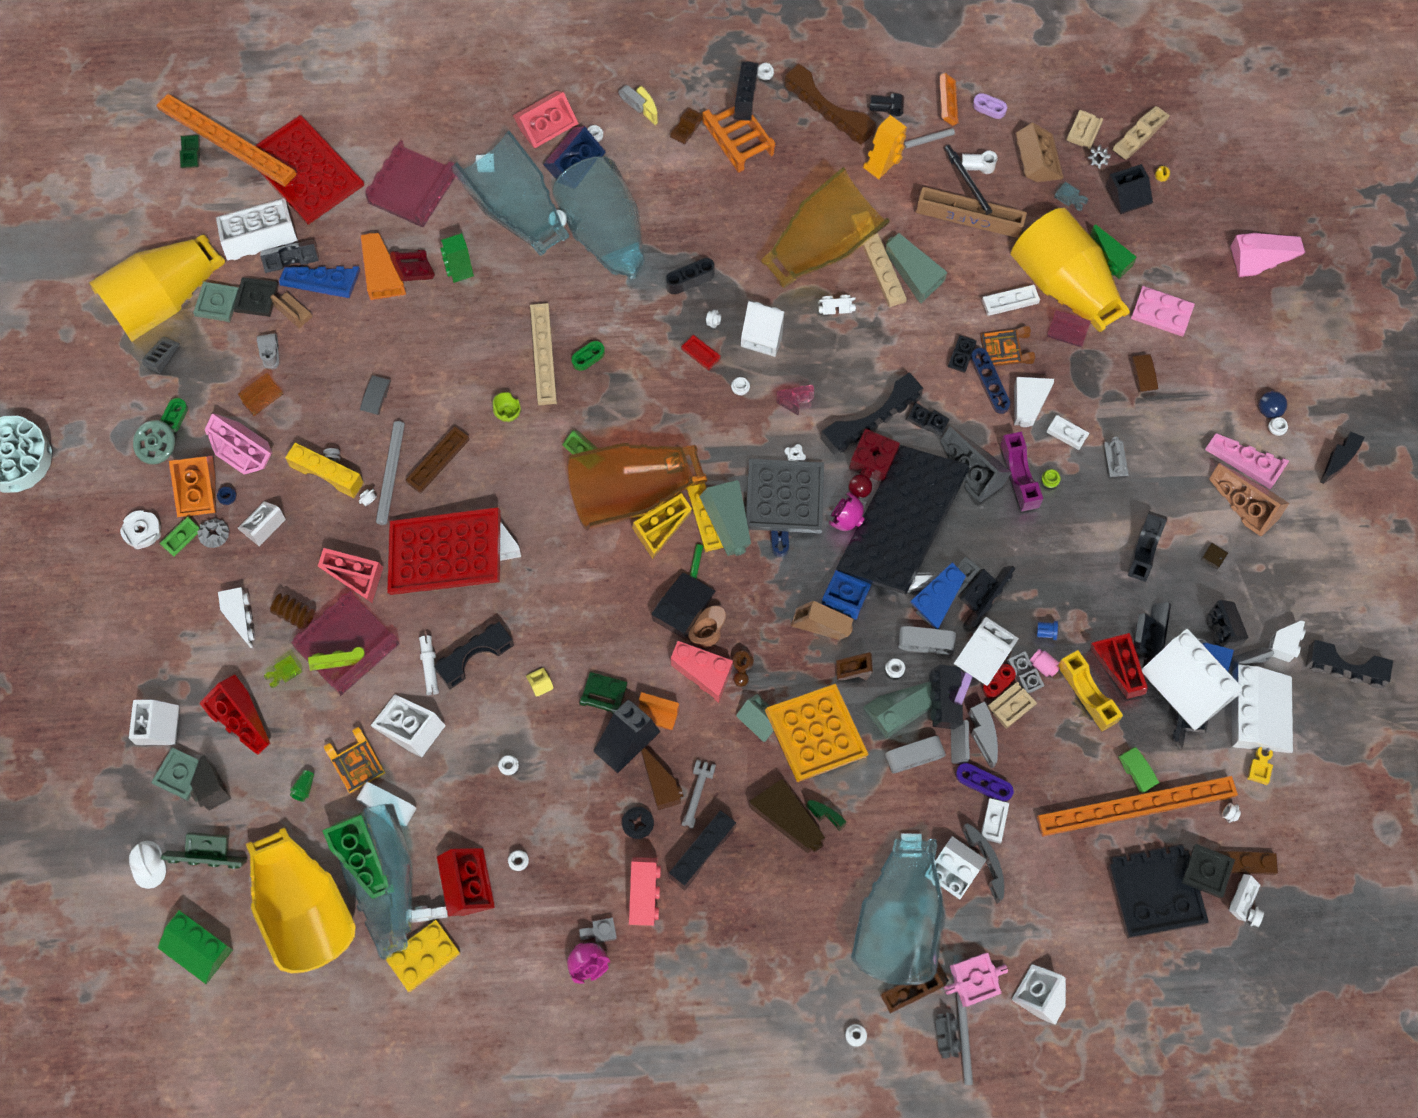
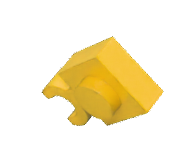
[1247,747,1273,785]

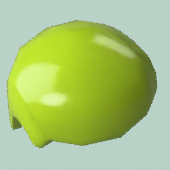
[492,392,521,422]

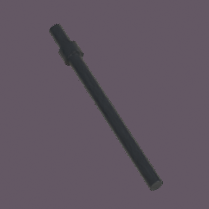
[944,145,992,215]

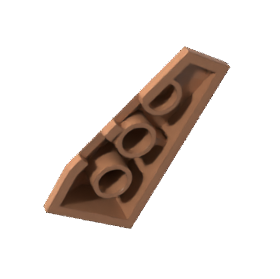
[1209,463,1289,536]

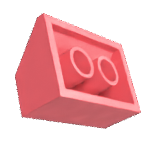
[513,91,579,148]

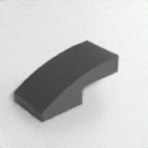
[360,375,391,415]

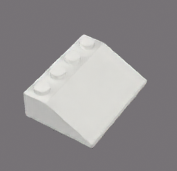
[216,199,297,261]
[1142,629,1243,731]
[1232,665,1293,753]

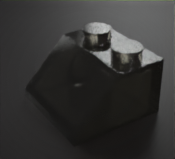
[190,755,231,811]

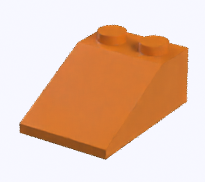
[169,455,216,517]

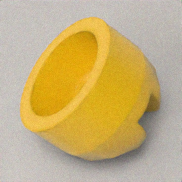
[1155,166,1170,182]

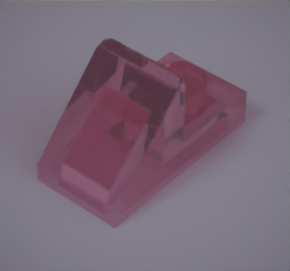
[776,385,814,415]

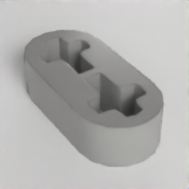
[619,85,646,113]

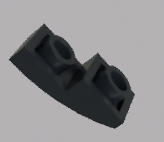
[948,335,977,373]
[906,403,950,435]

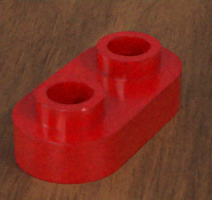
[982,664,1016,699]

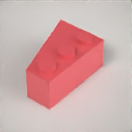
[318,548,383,603]

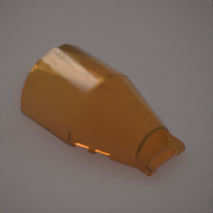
[567,443,708,531]

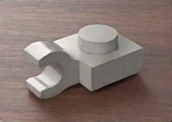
[579,918,617,943]

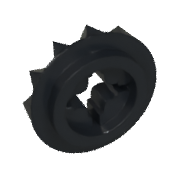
[622,807,654,840]

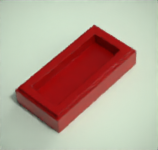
[681,334,721,371]

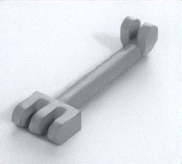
[682,759,716,828]

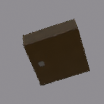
[1201,543,1228,570]

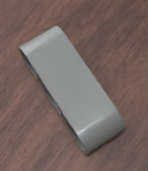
[898,626,956,655]
[885,736,946,773]

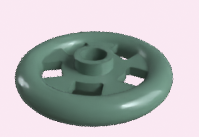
[133,420,175,464]

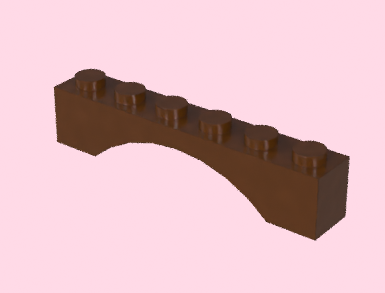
[784,63,877,145]

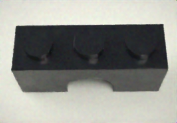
[260,239,319,273]
[929,664,963,730]

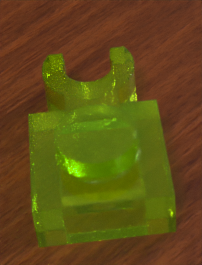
[264,655,302,688]

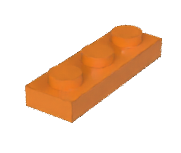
[939,73,958,126]

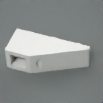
[218,587,255,648]

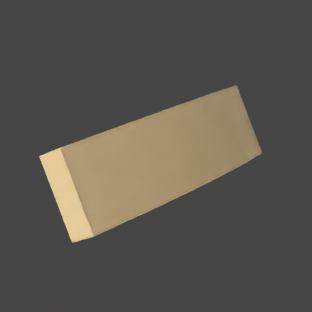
[1113,106,1170,160]

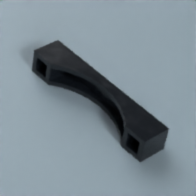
[820,372,923,455]

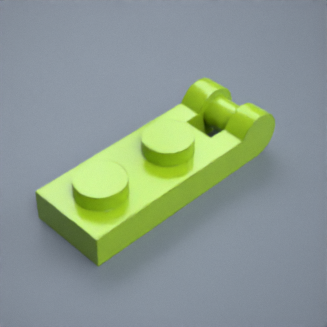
[308,647,365,671]

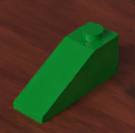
[1090,224,1137,279]

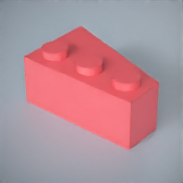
[671,641,733,703]
[629,857,661,926]

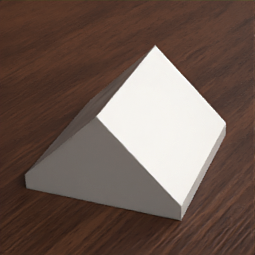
[238,501,286,546]

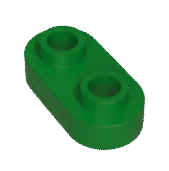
[572,341,605,371]
[160,398,188,433]

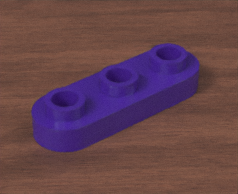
[956,763,1014,802]

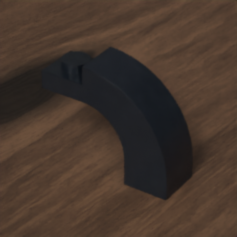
[1128,511,1168,582]

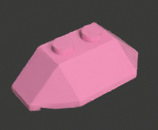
[205,413,272,475]

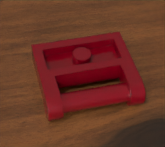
[390,250,435,281]

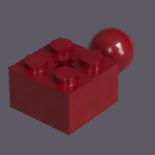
[848,429,900,499]

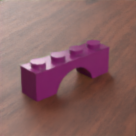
[1000,432,1043,512]

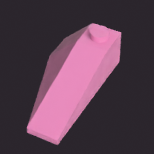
[1230,233,1305,277]

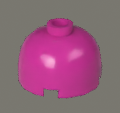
[828,492,864,531]
[567,943,610,984]

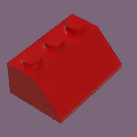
[436,848,495,917]

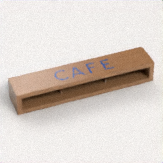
[916,187,1027,238]

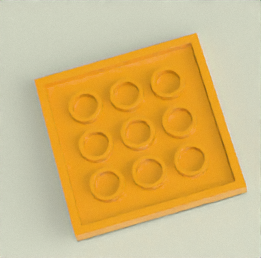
[765,684,869,782]

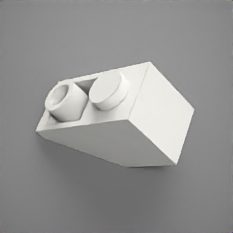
[1268,621,1306,662]

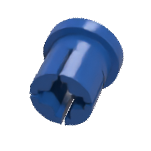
[1037,621,1058,640]

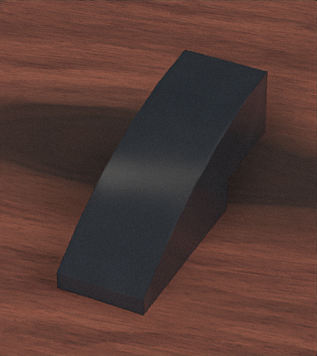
[1320,431,1365,484]

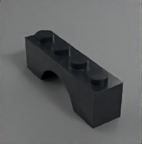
[734,61,759,121]
[434,622,514,690]
[1305,640,1393,688]
[669,810,736,891]

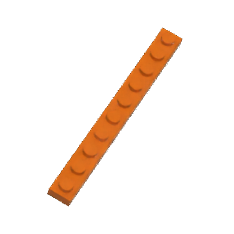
[156,94,296,187]
[1037,776,1238,837]

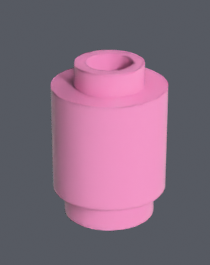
[1030,649,1060,677]

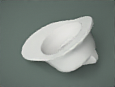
[129,841,166,889]

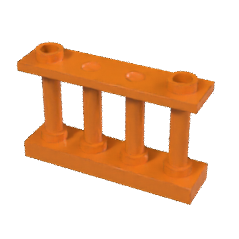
[703,96,775,173]

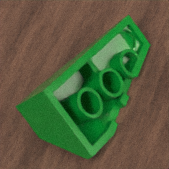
[322,811,392,899]

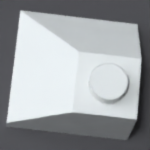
[1012,964,1065,1024]

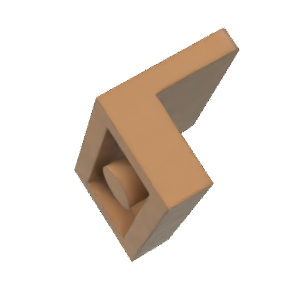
[270,292,312,328]

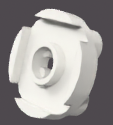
[120,510,161,549]

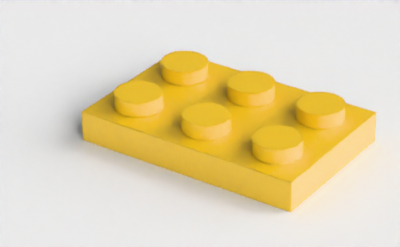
[385,920,460,993]

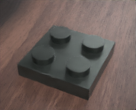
[233,277,279,317]
[1181,844,1235,899]

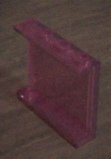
[365,140,458,228]
[291,591,400,696]

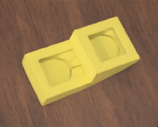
[636,86,658,125]

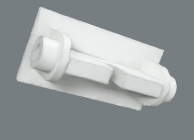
[818,295,856,315]

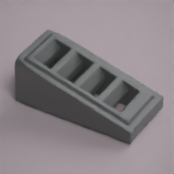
[141,336,180,374]

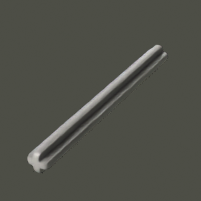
[376,421,405,525]

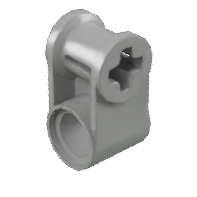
[257,333,280,370]

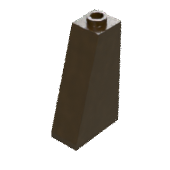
[749,779,825,853]

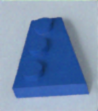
[910,562,966,629]

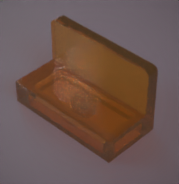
[238,373,284,416]

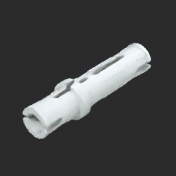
[419,635,439,695]

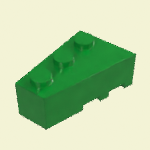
[440,233,474,283]

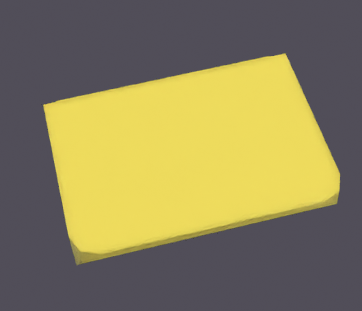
[526,667,553,696]

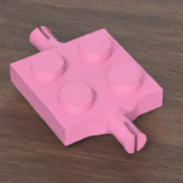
[944,953,1008,1007]

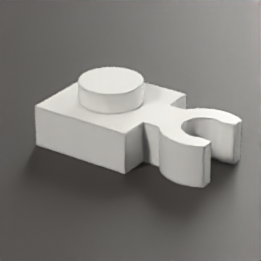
[410,906,448,923]

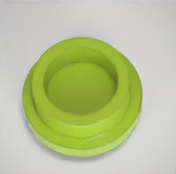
[1041,469,1061,488]

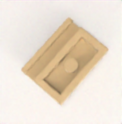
[1067,110,1103,149]
[988,682,1037,729]

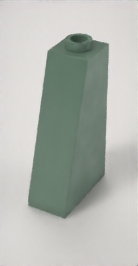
[886,233,947,304]
[699,480,751,556]

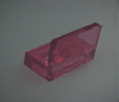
[1047,310,1091,347]

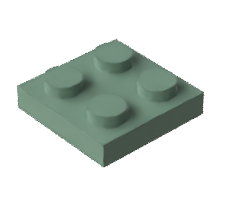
[193,282,239,322]
[151,747,208,801]

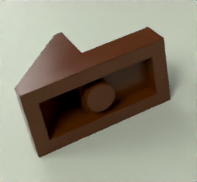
[836,652,873,681]

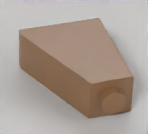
[791,601,853,640]

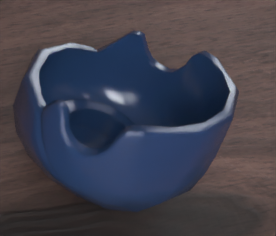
[1258,391,1288,419]

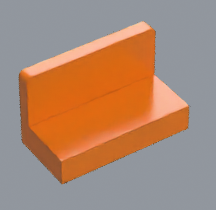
[638,692,680,730]

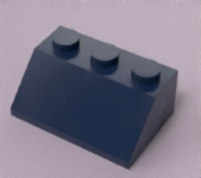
[543,126,606,189]

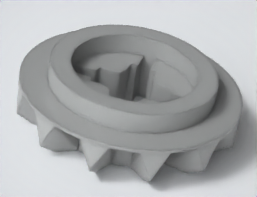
[197,518,229,548]

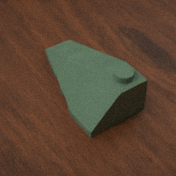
[863,682,950,739]

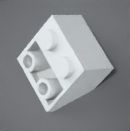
[129,700,180,745]
[926,836,986,899]

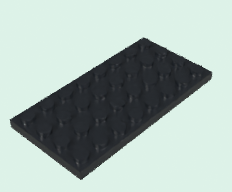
[836,445,970,595]

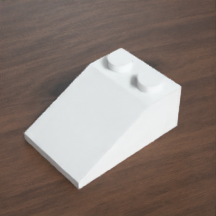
[371,695,445,757]

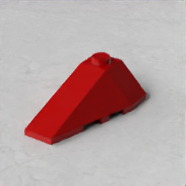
[199,674,271,755]

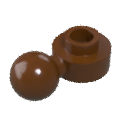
[733,651,754,687]

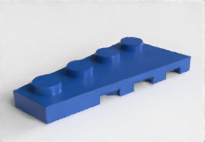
[279,266,360,298]

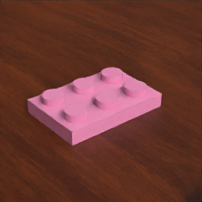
[1131,286,1195,337]

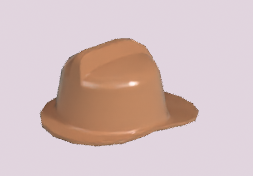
[688,606,726,649]

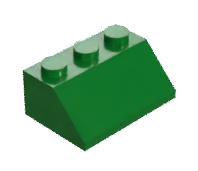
[158,910,233,984]

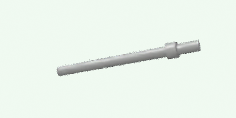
[953,955,973,1085]

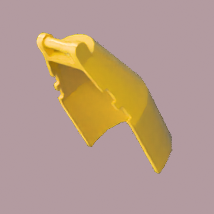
[1010,208,1130,332]
[89,235,225,342]
[245,827,355,973]

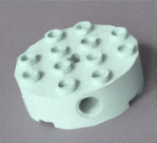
[0,416,52,493]

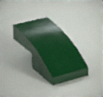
[179,135,200,168]
[806,800,847,831]

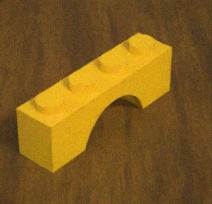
[285,443,364,498]
[1058,650,1123,731]

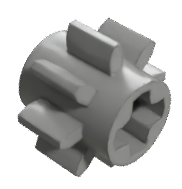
[1088,145,1111,168]

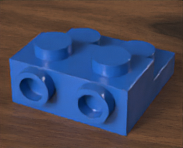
[821,570,871,620]

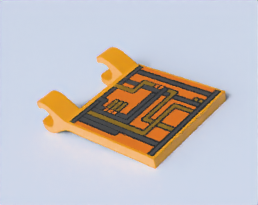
[324,727,385,794]

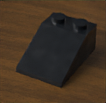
[651,572,716,640]
[593,699,661,774]

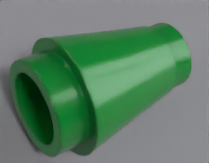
[290,770,315,802]

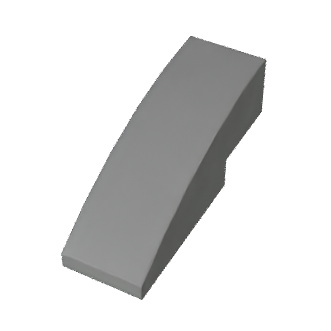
[968,702,998,769]

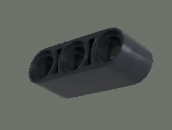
[666,258,715,295]

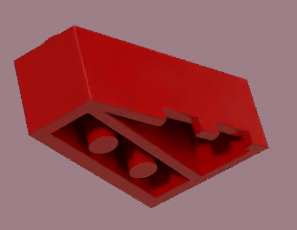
[1090,633,1148,699]

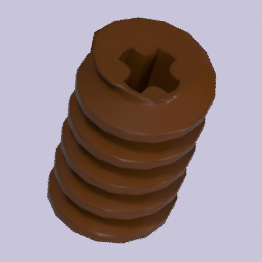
[270,593,316,629]

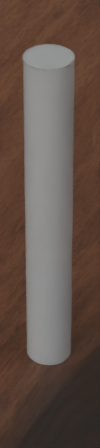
[904,128,955,149]

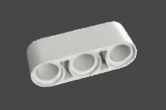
[356,782,417,827]

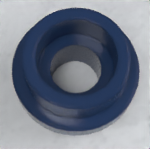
[217,487,237,505]

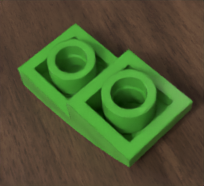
[1118,747,1159,792]

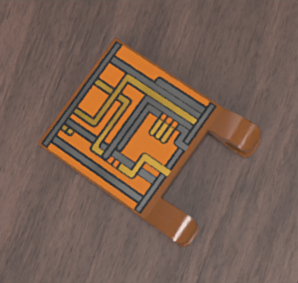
[981,326,1035,366]

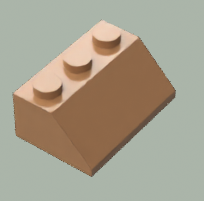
[1016,123,1064,182]

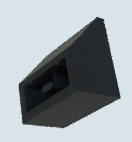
[1105,164,1153,214]
[1207,600,1249,648]

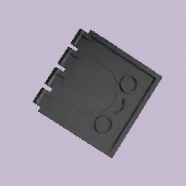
[1108,844,1209,939]

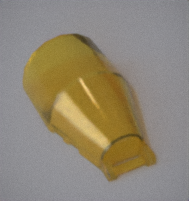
[761,167,890,288]

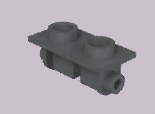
[935,1013,961,1059]

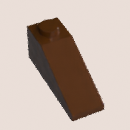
[641,748,684,810]
[880,962,949,1014]

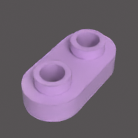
[973,94,1007,119]

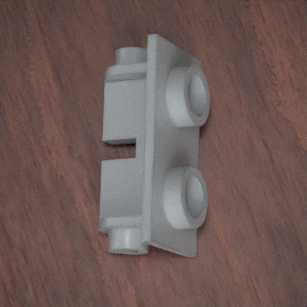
[1104,437,1128,477]

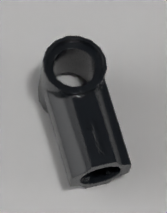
[870,93,904,117]

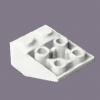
[741,301,784,357]
[954,617,1019,686]

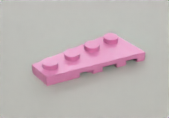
[1205,434,1289,490]

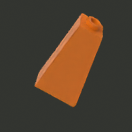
[361,233,406,300]

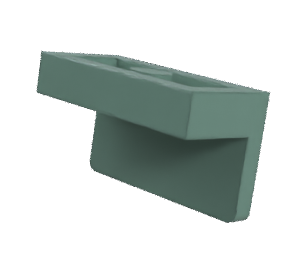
[736,694,774,742]

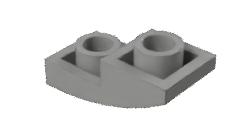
[1007,651,1044,694]

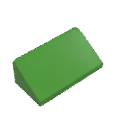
[562,431,604,469]
[159,517,199,557]

